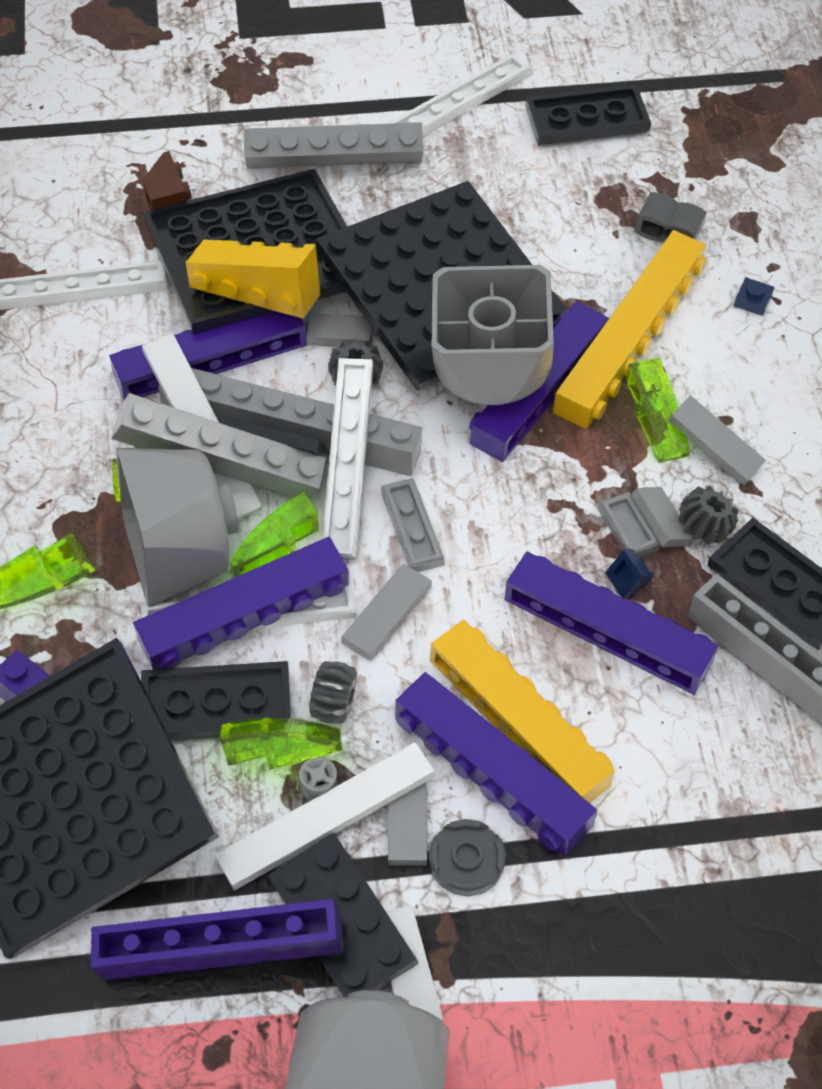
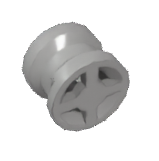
[299,757,337,802]

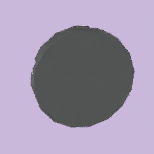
[428,819,506,897]

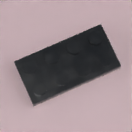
[525,84,651,145]
[708,517,822,650]
[141,661,292,741]
[268,832,419,997]

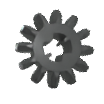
[328,338,383,387]
[678,485,739,545]
[309,661,357,724]

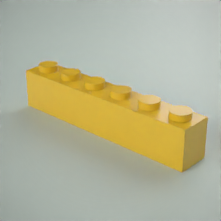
[430,619,615,803]

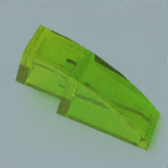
[626,357,690,463]
[230,492,319,578]
[0,533,96,609]
[220,718,343,770]

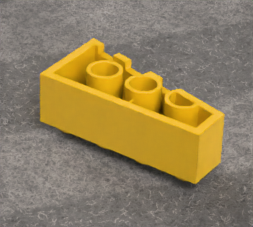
[185,240,320,319]

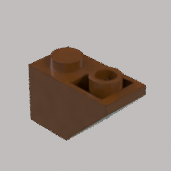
[143,151,192,210]

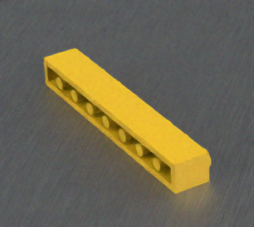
[553,230,707,429]

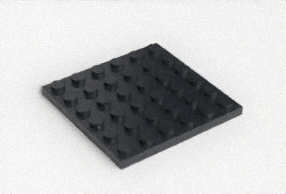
[142,168,347,334]
[315,181,568,391]
[0,638,220,959]

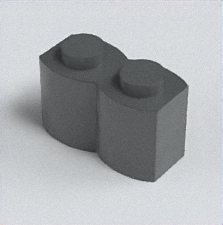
[634,192,707,242]

